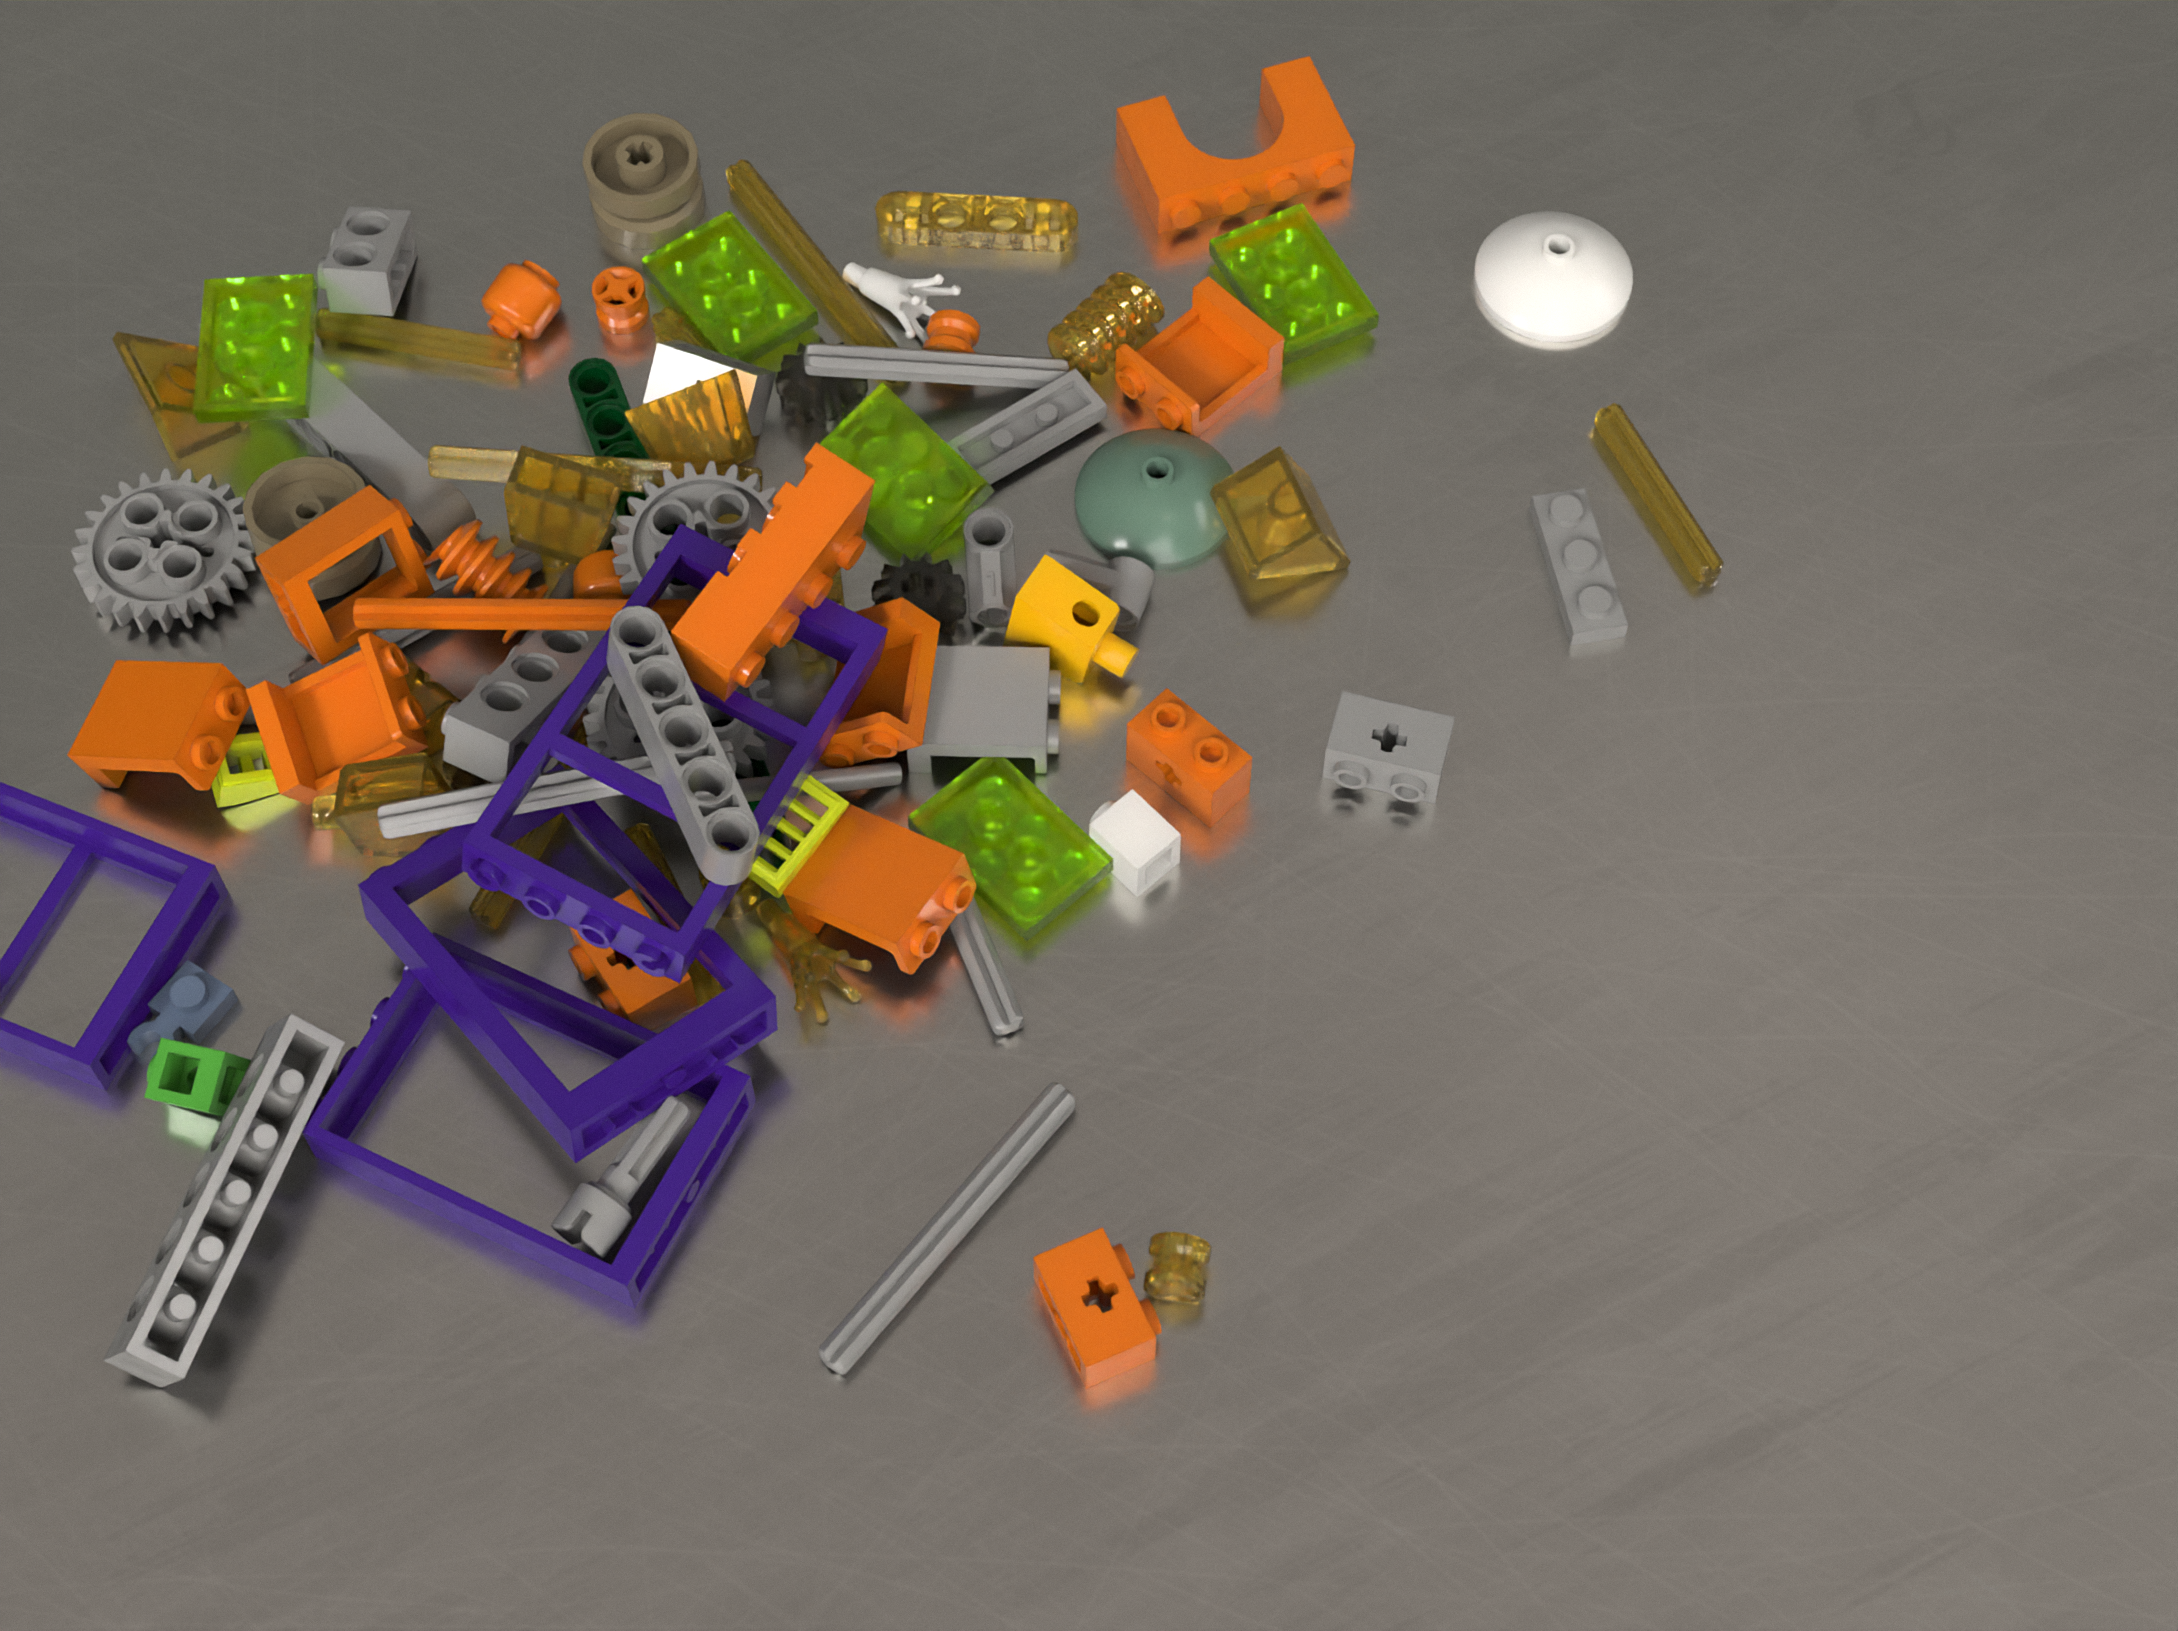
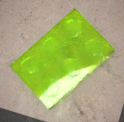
[1209,203,1379,366]
[641,210,819,363]
[193,274,318,424]
[820,382,995,569]
[907,757,1113,941]

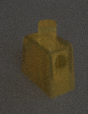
[624,368,755,480]
[504,445,626,568]
[312,752,453,858]

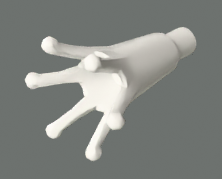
[843,262,961,344]

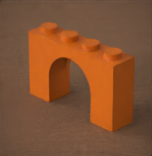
[1116,56,1355,233]

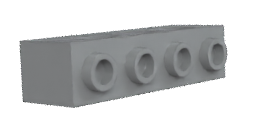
[441,630,612,783]

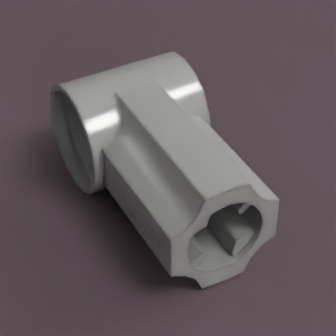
[963,507,1017,628]
[1045,548,1156,632]

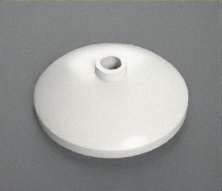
[1474,211,1633,343]

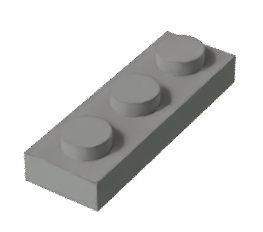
[941,368,1107,495]
[1529,488,1628,645]

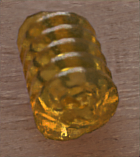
[1047,271,1165,382]

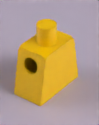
[1003,554,1139,683]

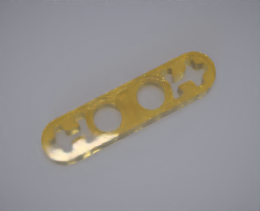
[875,191,1079,253]

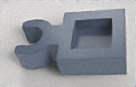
[127,960,239,1059]

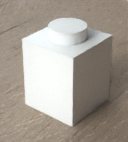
[1089,789,1181,897]

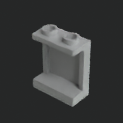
[907,645,1061,774]

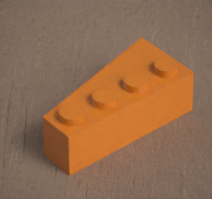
[670,442,875,702]

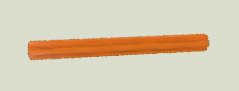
[353,598,692,631]

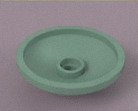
[1075,428,1239,570]

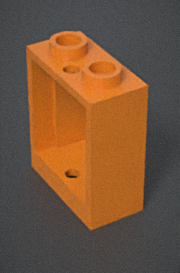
[255,485,435,666]

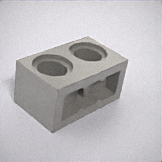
[317,206,418,316]

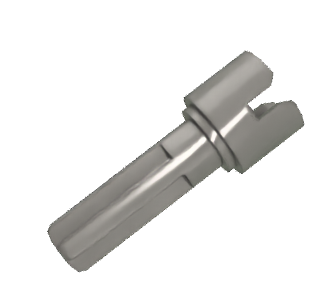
[551,1096,691,1261]

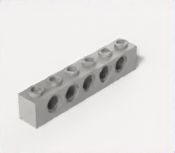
[103,1013,345,1388]

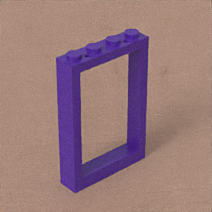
[358,764,778,1163]
[302,932,756,1309]

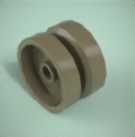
[582,113,706,249]
[242,456,382,601]

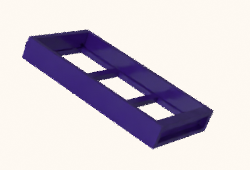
[462,524,888,984]
[0,782,229,1091]

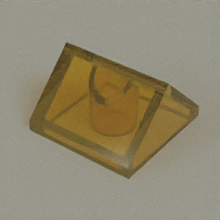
[112,331,249,462]
[1210,446,1351,580]

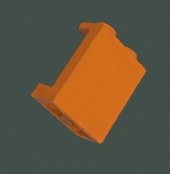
[1115,276,1285,437]
[819,597,940,769]
[246,632,429,805]
[67,660,250,791]
[783,804,977,975]

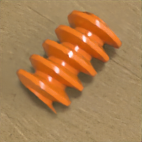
[423,518,549,644]

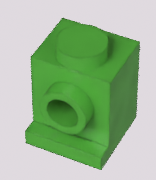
[144,1038,251,1117]

